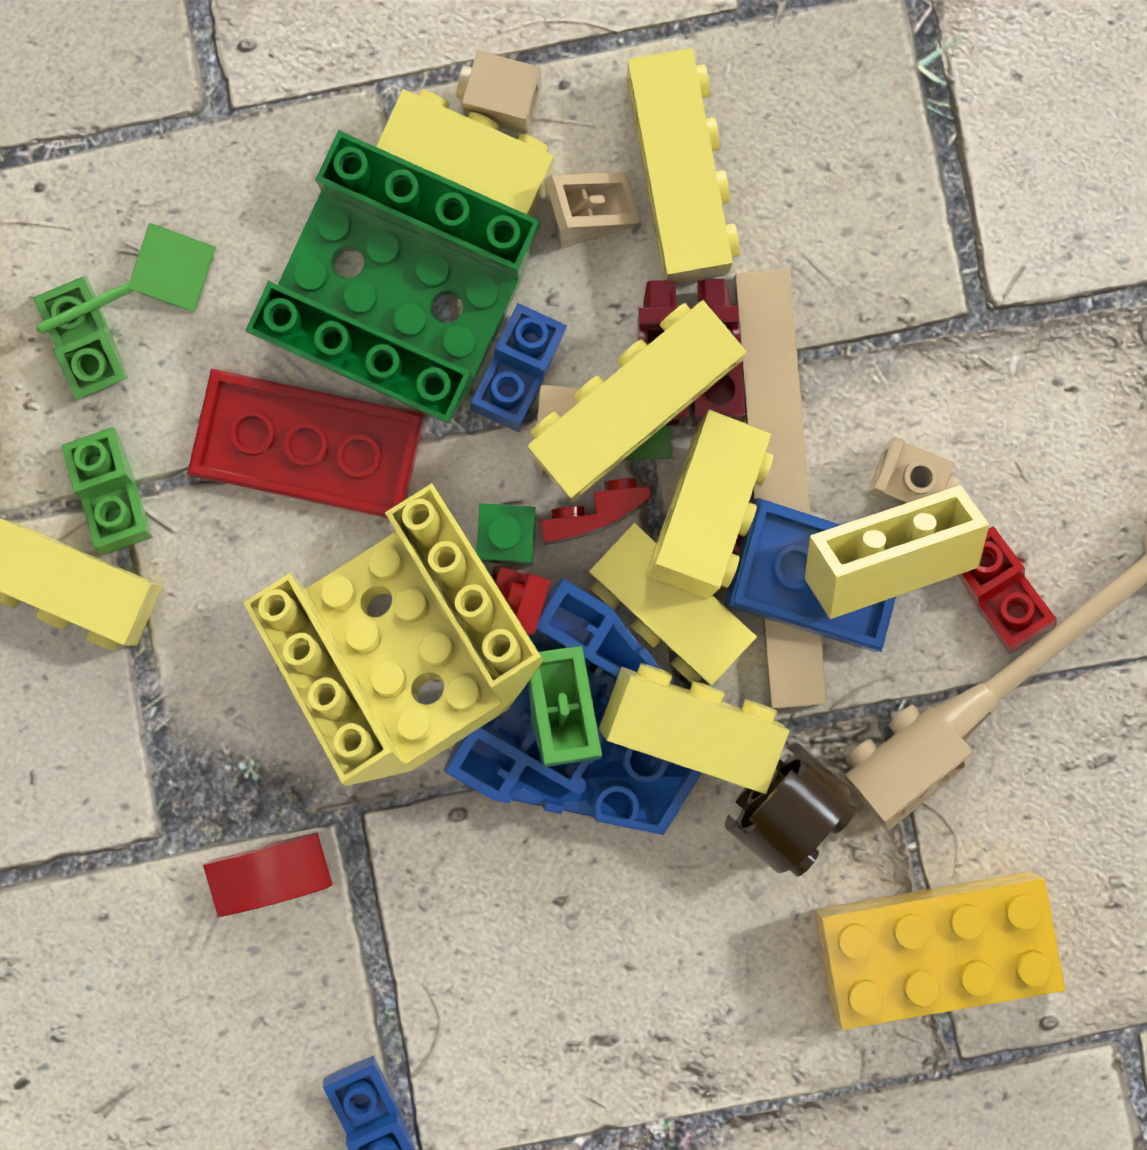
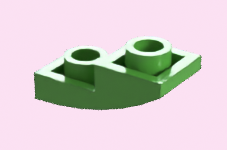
[33,276,128,400]
[62,427,153,556]

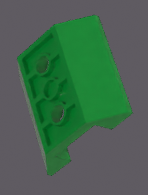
[245,130,541,424]

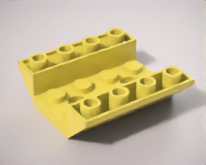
[243,483,543,786]

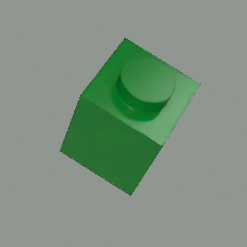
[476,503,537,566]

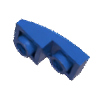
[470,303,567,432]
[323,1055,415,1150]

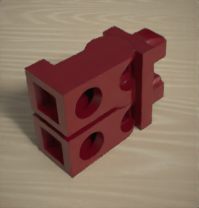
[637,279,745,427]

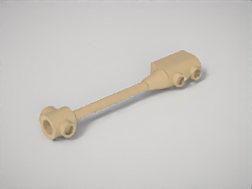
[844,518,1147,831]

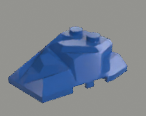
[444,577,702,835]

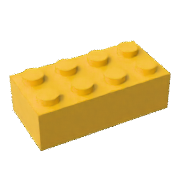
[814,871,1066,1030]

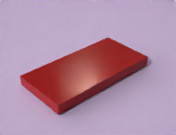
[187,368,425,519]

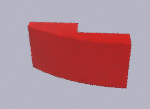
[541,478,650,545]
[957,526,1057,655]
[491,566,551,635]
[203,832,333,918]

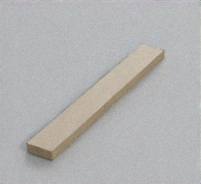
[734,269,827,709]

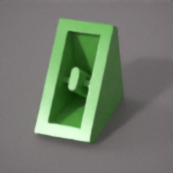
[528,646,602,767]

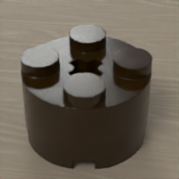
[725,743,856,877]

